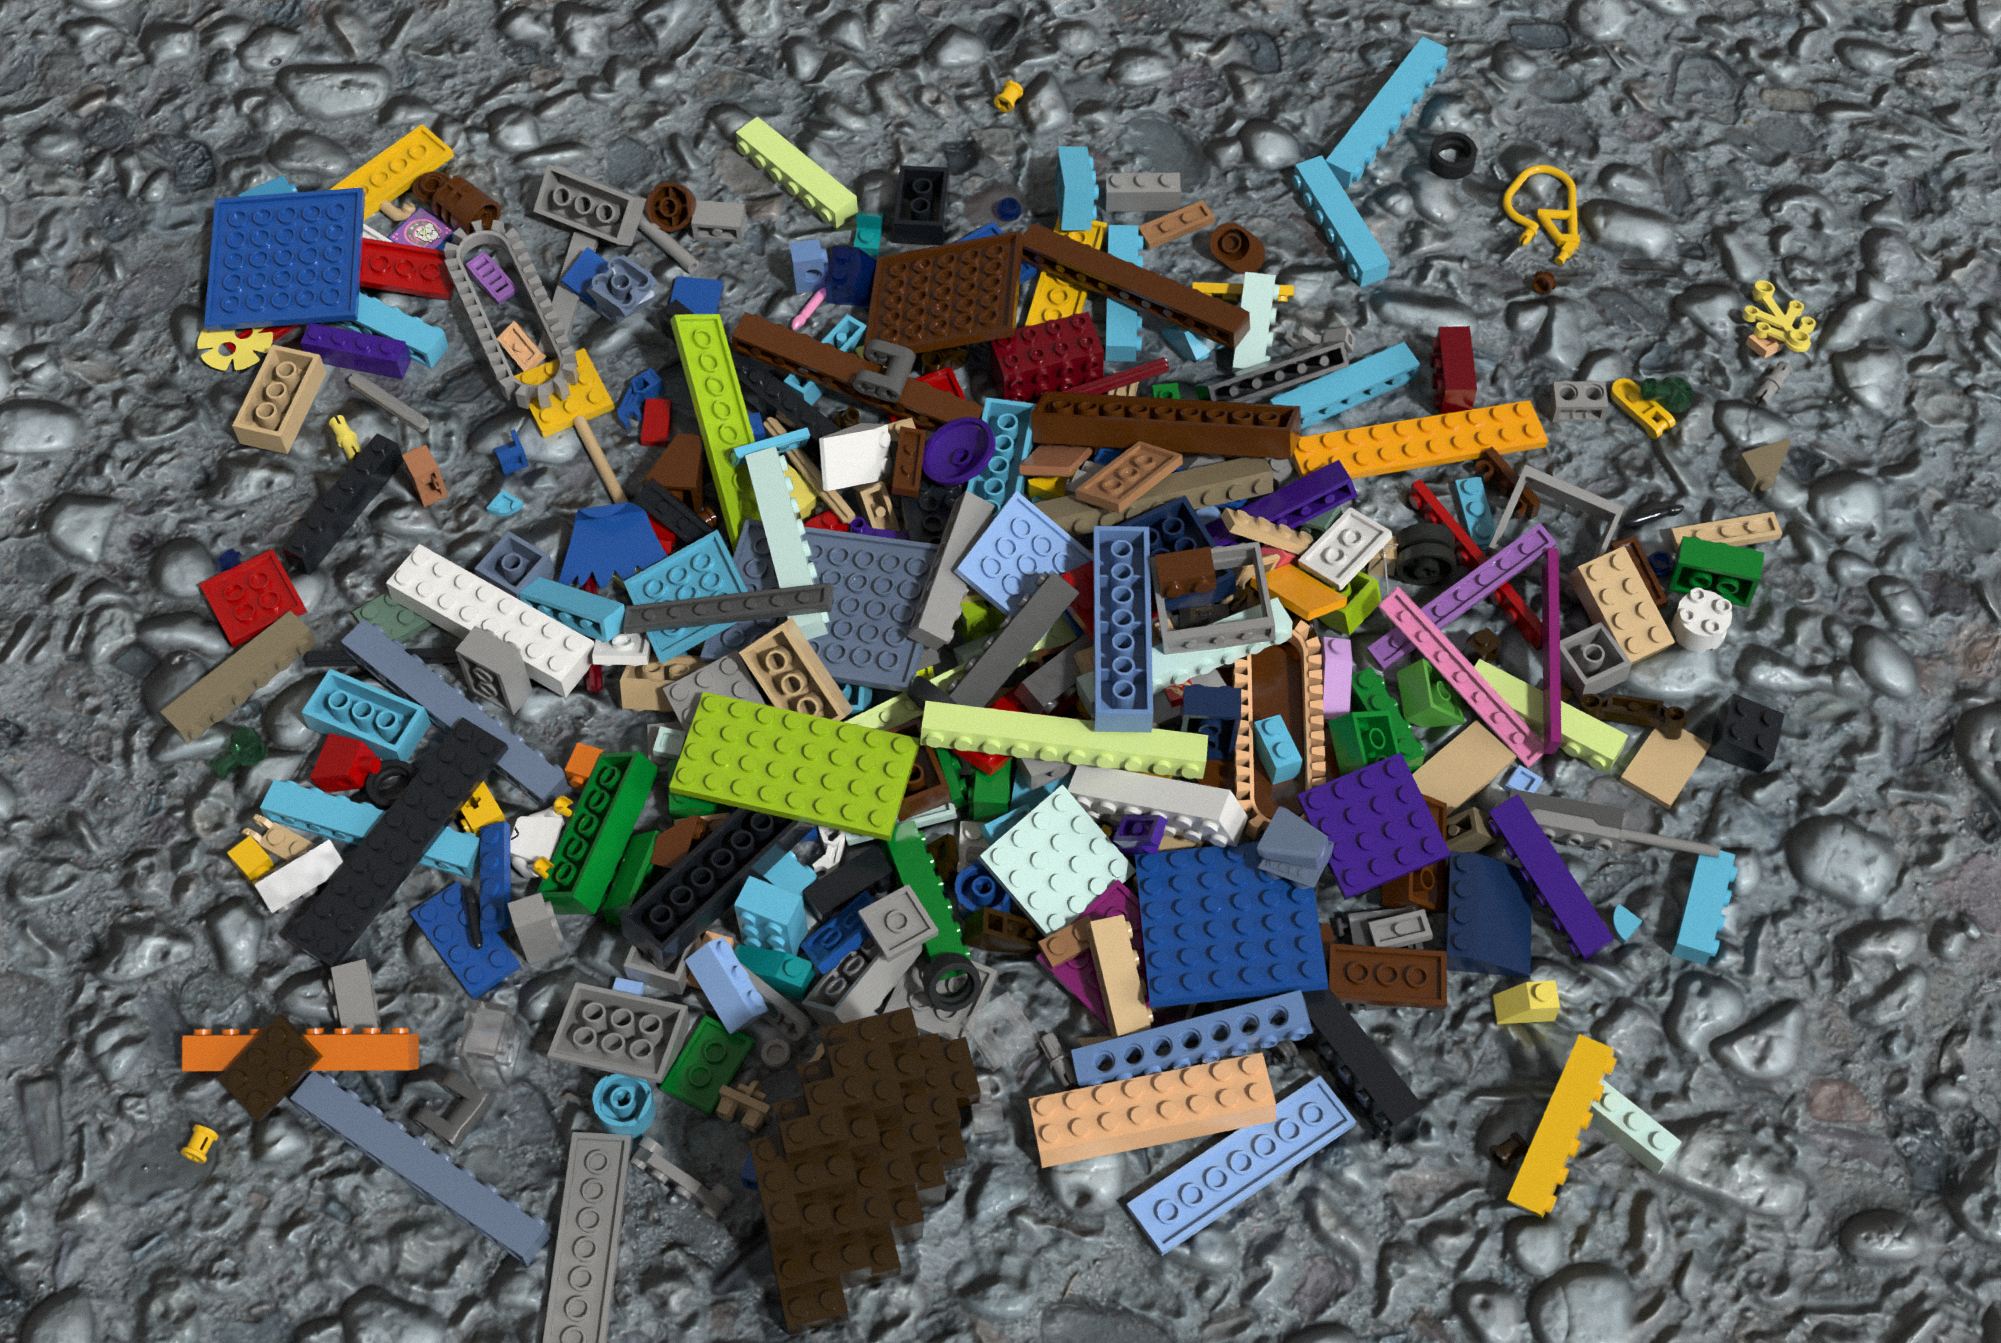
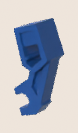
[617,368,665,430]

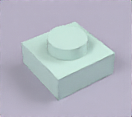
[653,726,687,760]

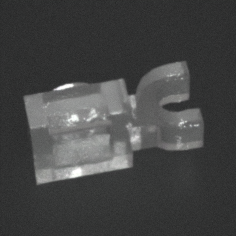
[971,1081,1005,1136]

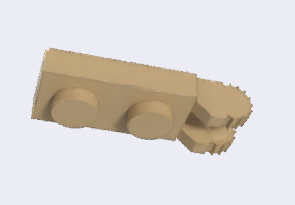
[241,814,315,862]

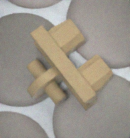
[717,1080,773,1133]

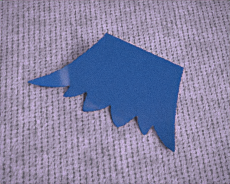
[558,502,668,589]

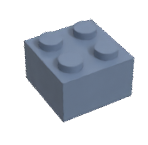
[474,531,555,600]

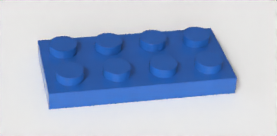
[410,881,521,1000]

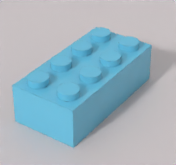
[301,669,431,762]

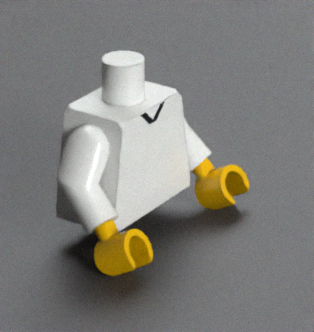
[510,796,573,879]

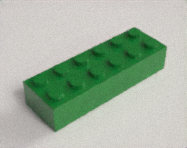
[536,751,660,915]

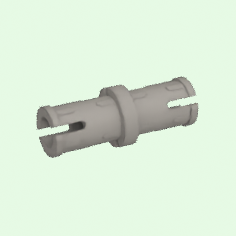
[1752,361,1793,408]

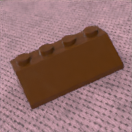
[1381,793,1447,914]

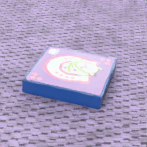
[387,207,456,250]

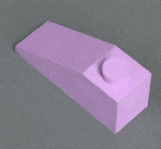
[1319,637,1352,723]

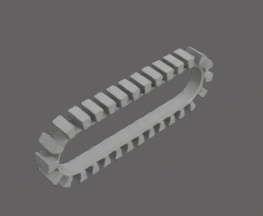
[444,220,579,409]

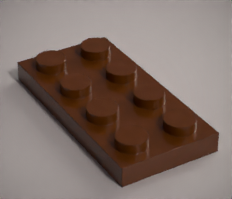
[1328,943,1447,1010]

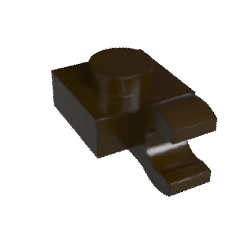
[927,833,959,888]

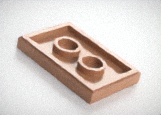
[1019,444,1094,477]

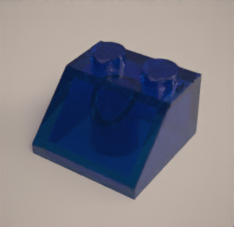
[825,245,877,307]

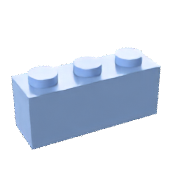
[685,937,769,1034]

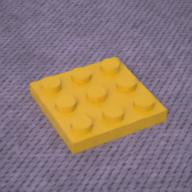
[514,348,615,438]

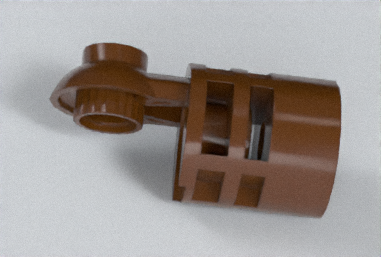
[412,171,500,236]

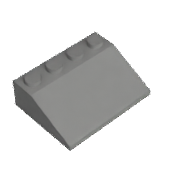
[547,982,690,1083]

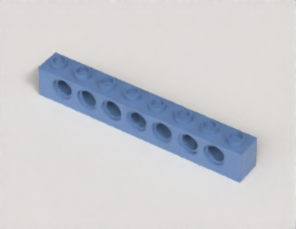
[1071,990,1313,1088]

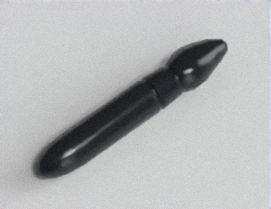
[1623,504,1684,527]
[464,886,483,950]

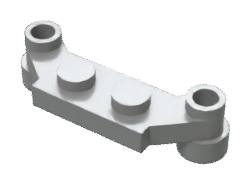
[629,1135,736,1220]

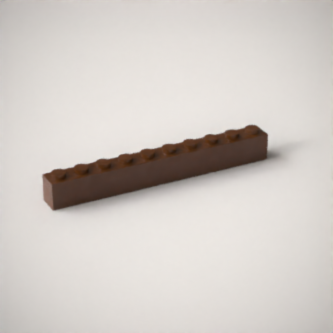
[1022,223,1250,350]
[732,312,984,431]

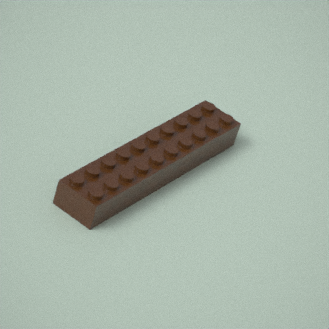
[1031,391,1301,460]

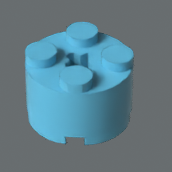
[592,1073,656,1139]

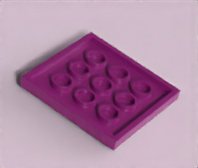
[1036,879,1150,1031]

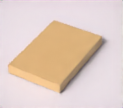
[1620,727,1710,810]

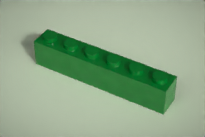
[882,821,971,981]

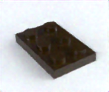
[219,1014,323,1121]

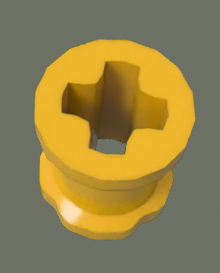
[994,80,1023,113]
[180,1125,219,1164]

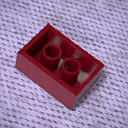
[1429,326,1477,415]

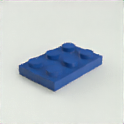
[800,890,876,975]

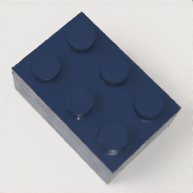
[1177,684,1241,761]

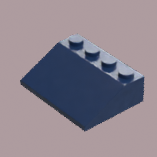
[1118,496,1236,611]
[1443,851,1532,978]

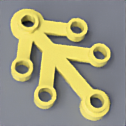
[1742,280,1816,353]

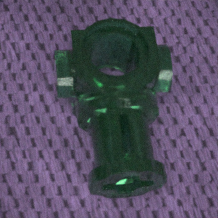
[1640,375,1694,413]
[209,725,269,780]

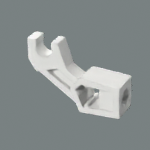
[812,825,846,880]

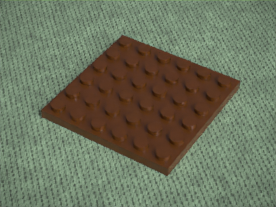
[863,230,1024,362]

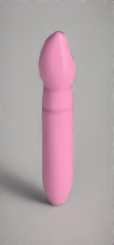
[791,287,828,330]

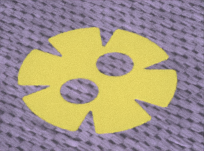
[197,327,273,371]

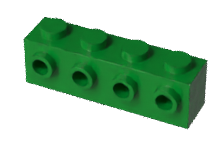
[1350,667,1425,774]

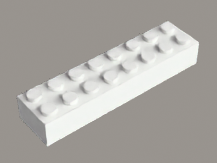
[386,544,594,698]

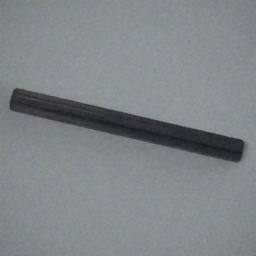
[306,647,459,667]

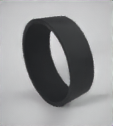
[907,676,958,711]

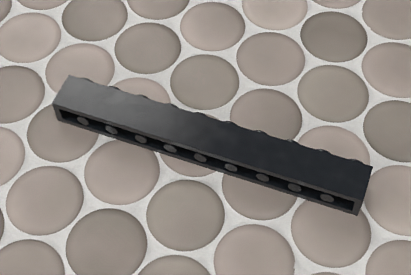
[657,299,842,459]

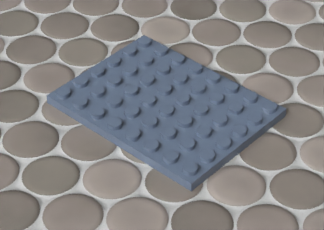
[700,519,939,692]

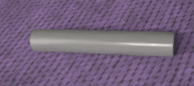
[638,212,700,273]

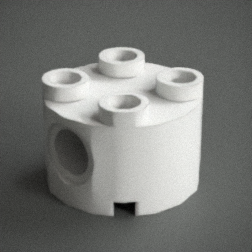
[1671,588,1732,653]

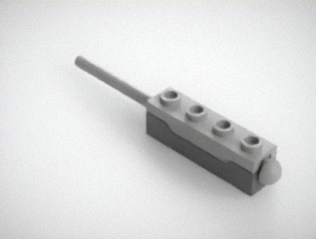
[1493,789,1720,858]

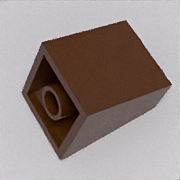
[643,433,709,515]

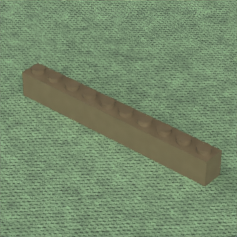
[1032,457,1273,537]

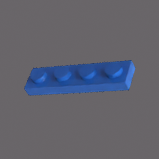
[480,821,511,935]

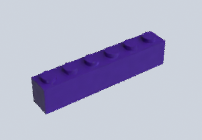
[1205,460,1358,547]
[1487,794,1614,960]

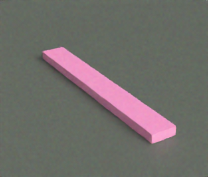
[1377,586,1544,768]

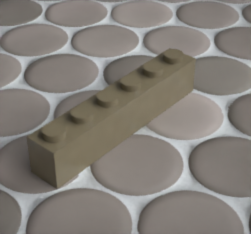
[160,610,316,745]

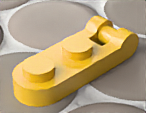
[1610,378,1676,439]

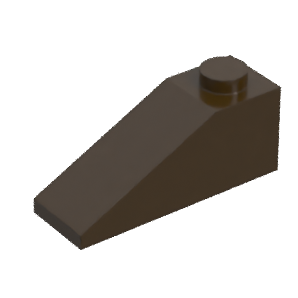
[964,906,1045,955]

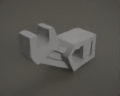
[1285,326,1356,353]

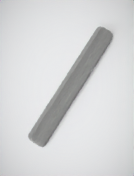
[348,372,430,432]

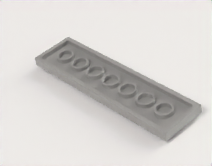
[543,1132,633,1343]

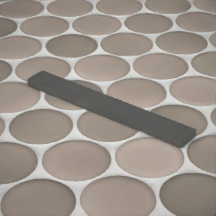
[623,583,834,634]

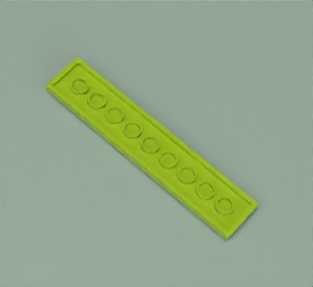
[670,314,762,554]

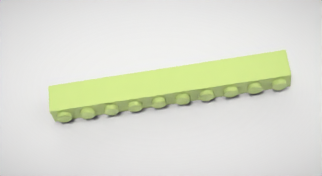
[920,701,1208,779]

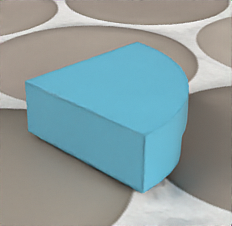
[486,490,524,516]
[1612,904,1642,944]

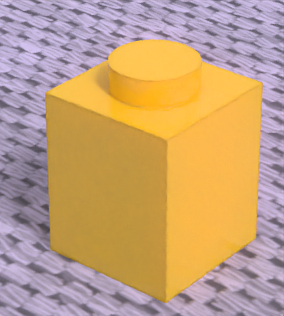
[227,836,275,887]

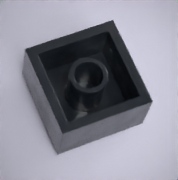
[1708,693,1785,774]

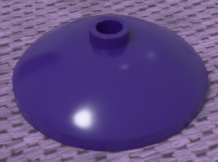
[922,417,996,486]

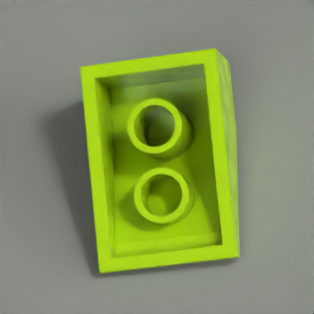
[1298,566,1382,636]

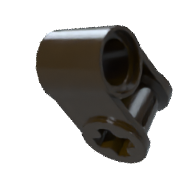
[921,346,969,376]

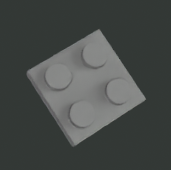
[858,884,939,962]

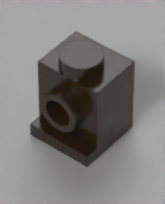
[1461,627,1502,666]

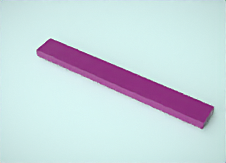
[1541,548,1562,755]

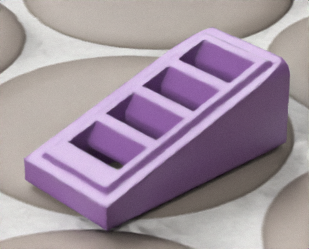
[466,252,519,305]

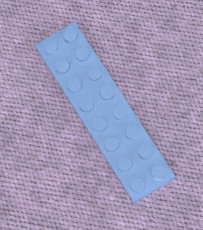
[1127,1076,1356,1256]

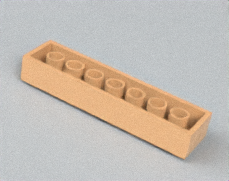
[1029,1052,1277,1168]

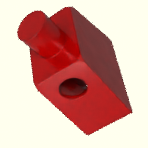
[310,733,381,793]

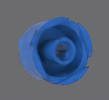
[955,861,1013,920]

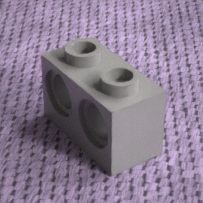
[1549,380,1609,422]

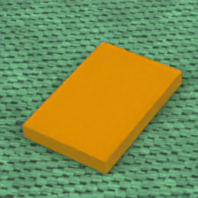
[1250,564,1347,621]

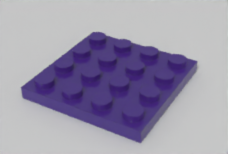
[1296,753,1451,900]

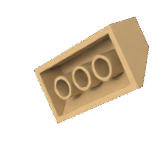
[620,653,710,713]

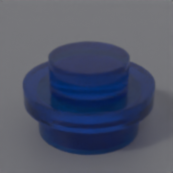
[997,197,1022,221]
[216,548,242,572]
[1648,551,1674,577]

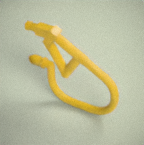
[1502,165,1580,266]

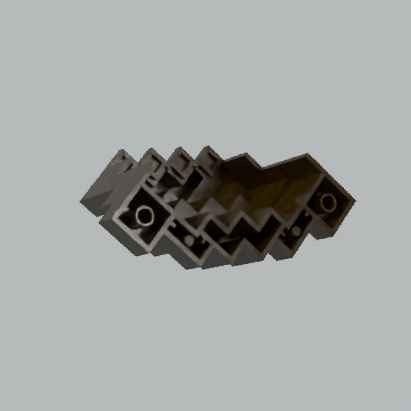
[749,1007,981,1336]

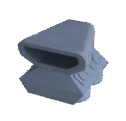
[586,254,657,324]
[1257,806,1334,889]

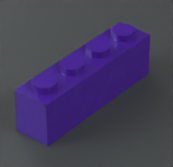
[300,323,411,380]

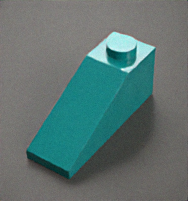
[734,944,816,1001]

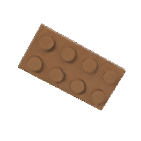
[1075,441,1183,513]

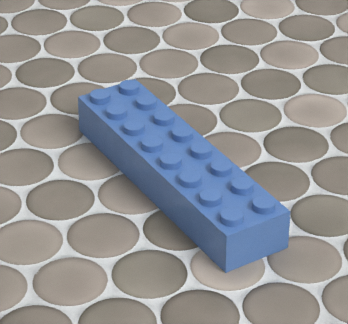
[1093,526,1153,733]

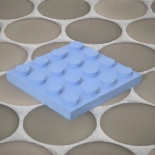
[953,491,1093,641]

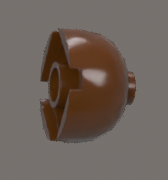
[646,182,697,232]

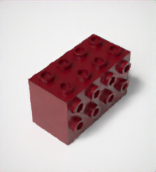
[989,312,1104,402]

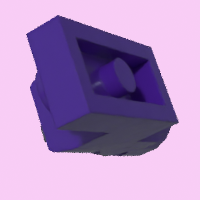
[1108,815,1168,855]

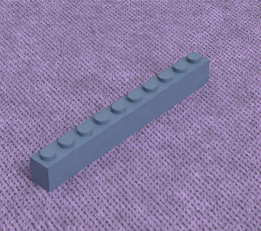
[341,619,568,810]
[290,1071,550,1267]

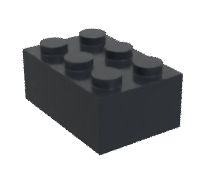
[893,165,950,245]

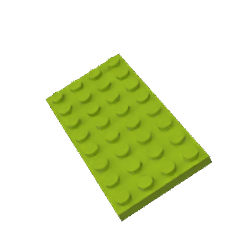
[669,692,920,841]

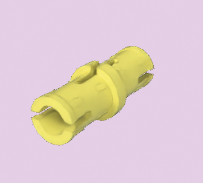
[329,415,362,463]

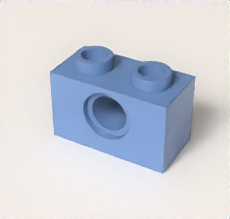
[789,239,830,294]

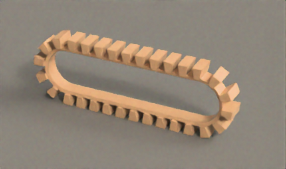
[1232,614,1326,841]

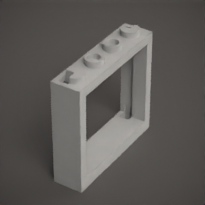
[1485,465,1625,598]
[1150,542,1276,655]

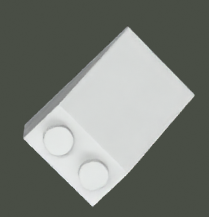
[819,423,892,491]

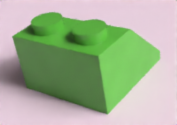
[1397,659,1465,728]

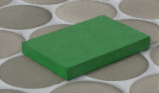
[660,1015,756,1117]

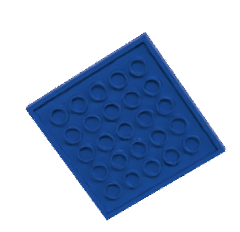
[204,187,365,331]
[1135,841,1328,1008]

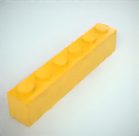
[1507,1034,1617,1219]

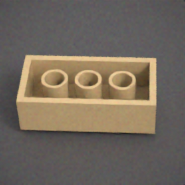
[232,344,326,454]
[1568,546,1675,665]
[739,617,853,721]

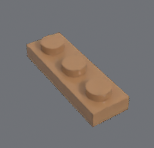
[1138,200,1215,250]

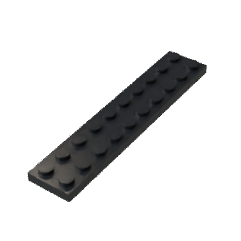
[286,717,509,968]

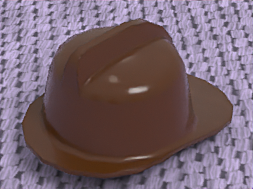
[1209,222,1265,274]

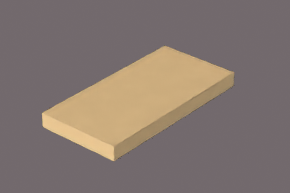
[1412,720,1517,819]

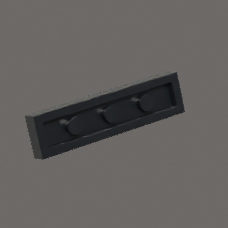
[634,477,732,552]

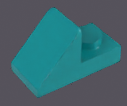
[853,211,885,255]

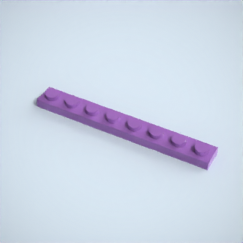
[1367,523,1557,672]

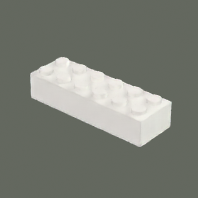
[1068,764,1248,847]

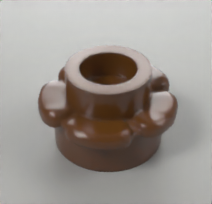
[1532,271,1557,294]

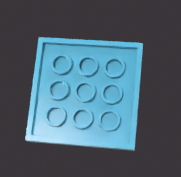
[623,530,749,664]

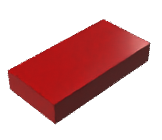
[641,399,672,447]

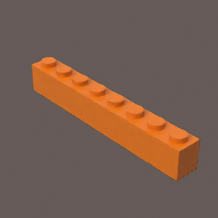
[182,1027,419,1071]

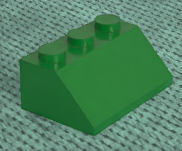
[601,830,663,926]

